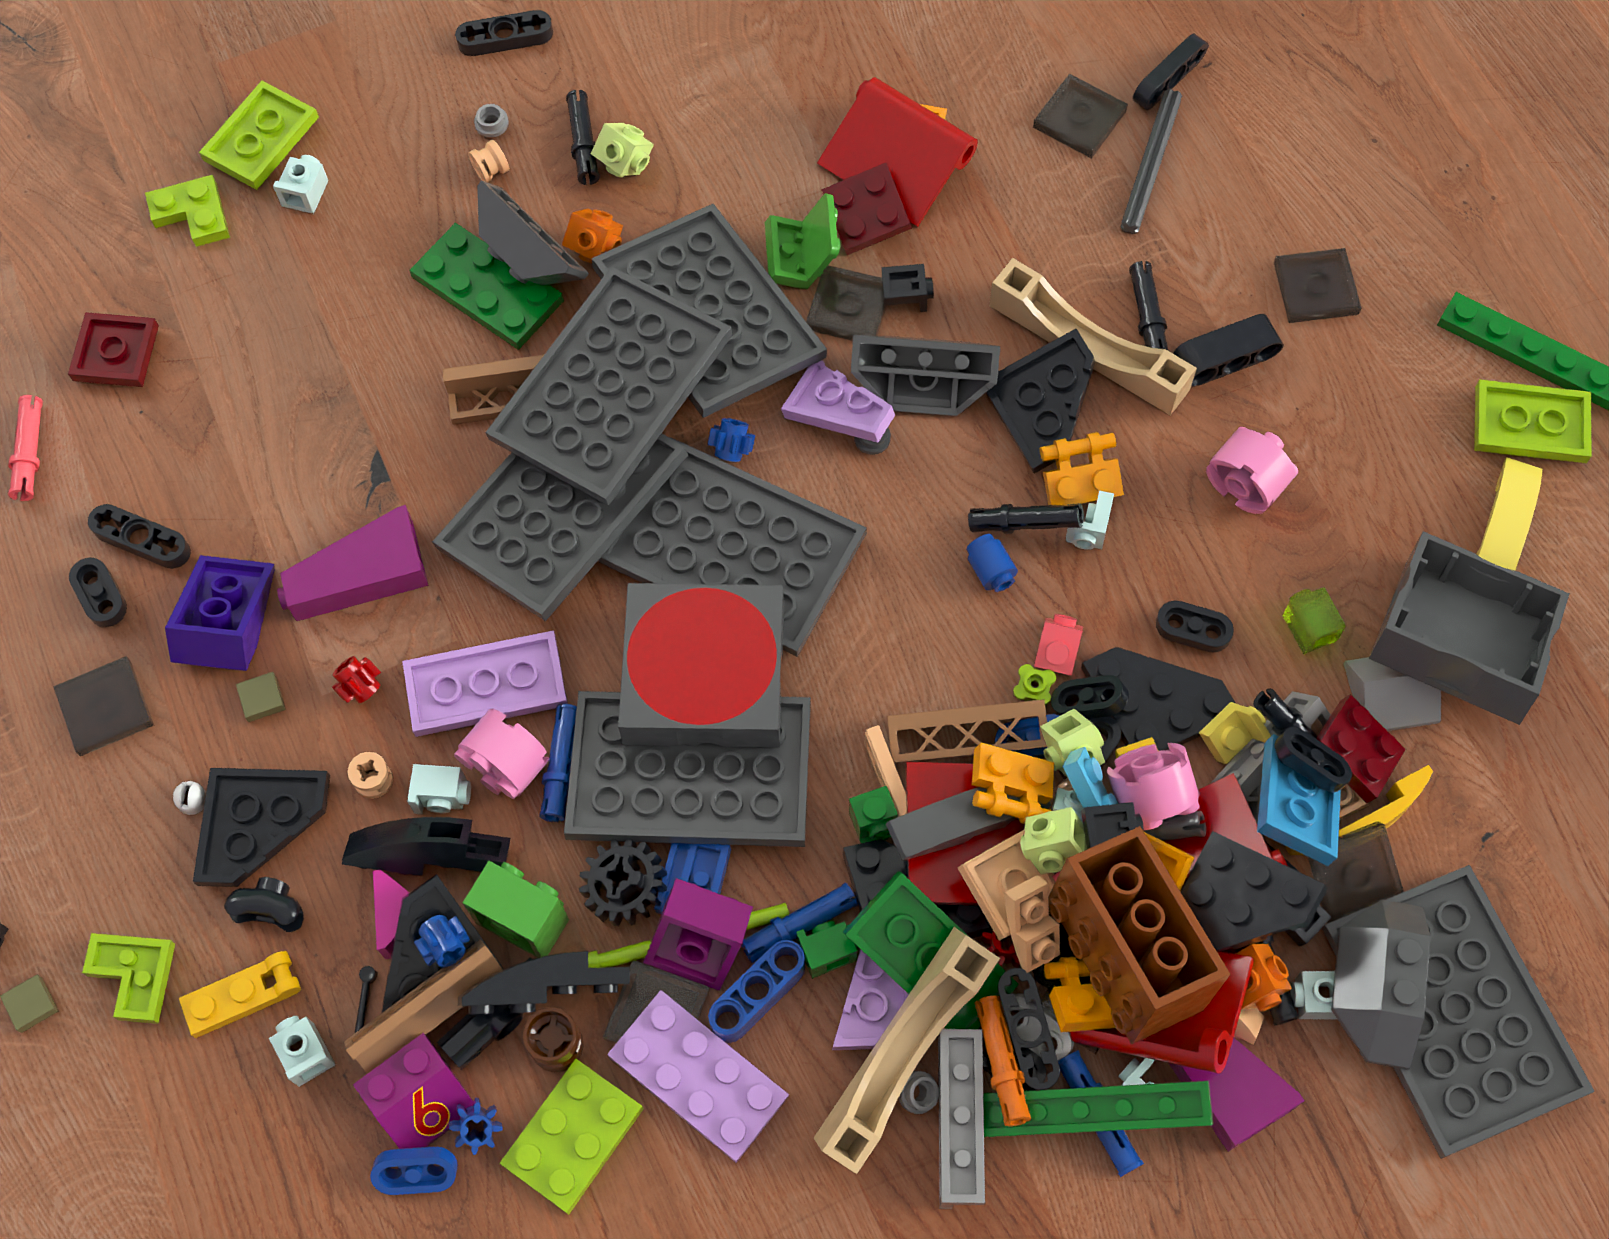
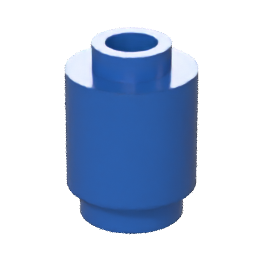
[966,534,1018,592]

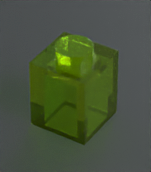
[1282,587,1346,654]

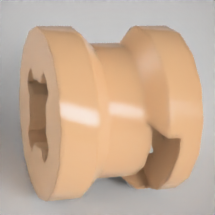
[468,139,510,182]
[347,752,393,799]

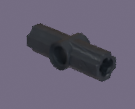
[437,957,552,1070]

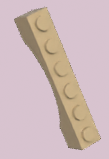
[990,258,1197,416]
[814,927,1000,1174]

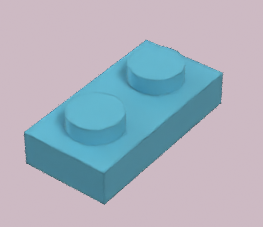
[1063,747,1118,808]

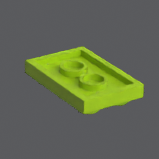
[199,81,319,190]
[1474,379,1592,463]
[500,1059,644,1215]

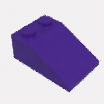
[165,555,275,671]

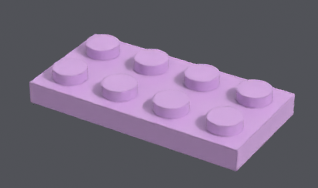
[402,630,568,737]
[607,990,789,1163]

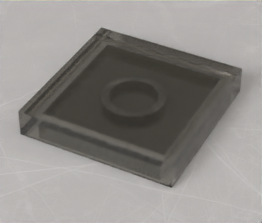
[1033,74,1128,159]
[1274,248,1362,323]
[806,265,887,341]
[53,656,154,757]
[1307,821,1404,923]
[603,960,710,1044]

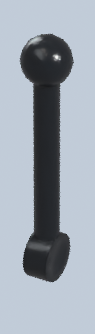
[354,966,377,1034]

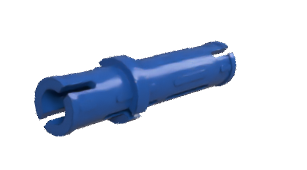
[539,704,577,822]
[741,883,858,963]
[1058,1050,1144,1177]

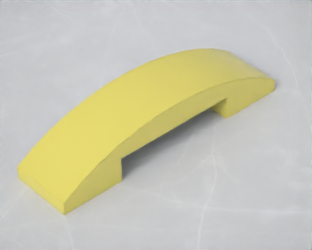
[1476,457,1543,571]

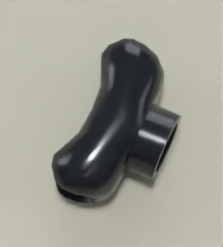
[224,877,304,932]

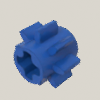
[707,418,755,462]
[414,915,470,967]
[449,1098,503,1155]

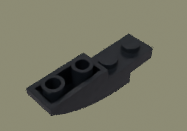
[342,817,511,876]
[458,951,630,1014]

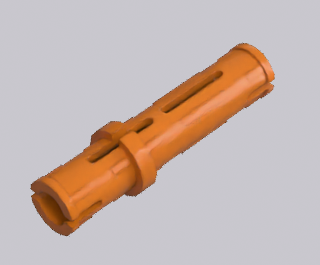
[975,996,1031,1127]

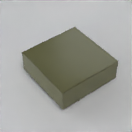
[236,672,286,722]
[0,975,59,1033]

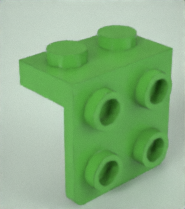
[764,193,840,290]

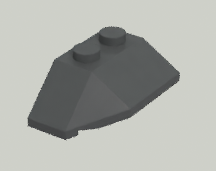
[477,180,589,285]
[851,335,1000,416]
[1331,900,1431,1070]

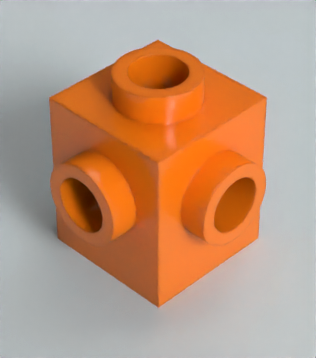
[562,208,623,264]
[1235,944,1292,1012]

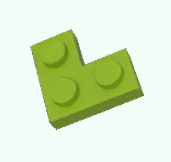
[145,175,230,247]
[82,933,175,1024]

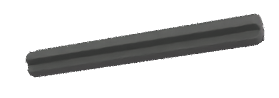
[1120,89,1182,234]

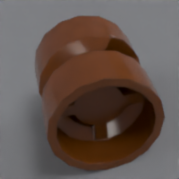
[522,1007,584,1072]

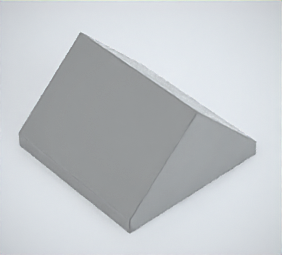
[1344,657,1441,731]

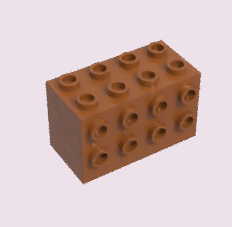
[1048,826,1230,1045]

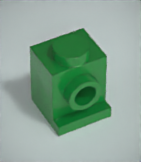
[849,786,898,843]
[796,921,858,979]

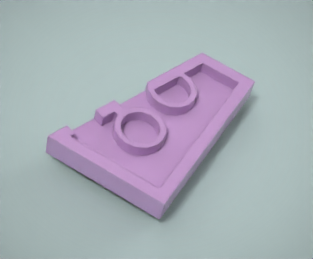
[781,360,895,443]
[832,949,909,1050]

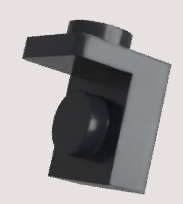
[881,264,934,312]
[1081,802,1144,849]

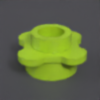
[1013,664,1056,705]

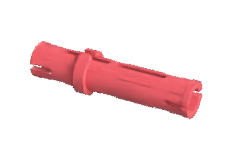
[8,395,43,501]

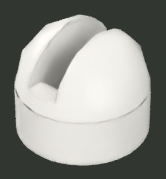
[173,781,206,815]

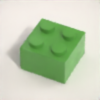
[462,861,569,958]

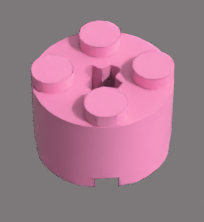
[1206,427,1298,514]
[454,709,550,799]
[1107,743,1200,830]

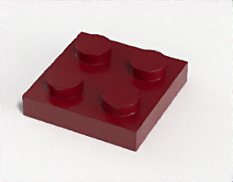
[821,163,912,255]
[68,312,159,387]
[1316,694,1406,803]

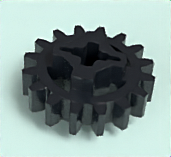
[579,839,667,927]

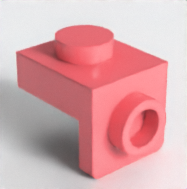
[1034,614,1083,676]

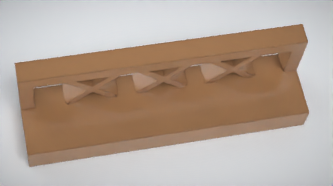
[442,354,545,424]
[887,699,1047,763]
[344,939,503,1074]

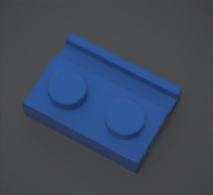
[654,843,732,914]

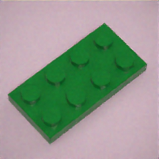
[409,222,564,350]
[843,871,1019,1029]

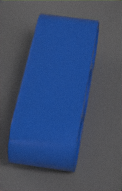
[708,940,805,1043]

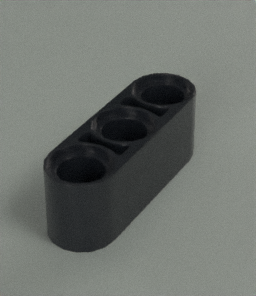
[1173,314,1284,386]

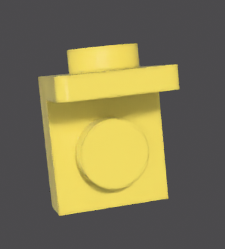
[1199,702,1271,764]

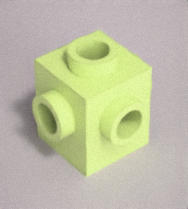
[591,123,654,178]
[1040,709,1105,778]
[1020,807,1087,874]

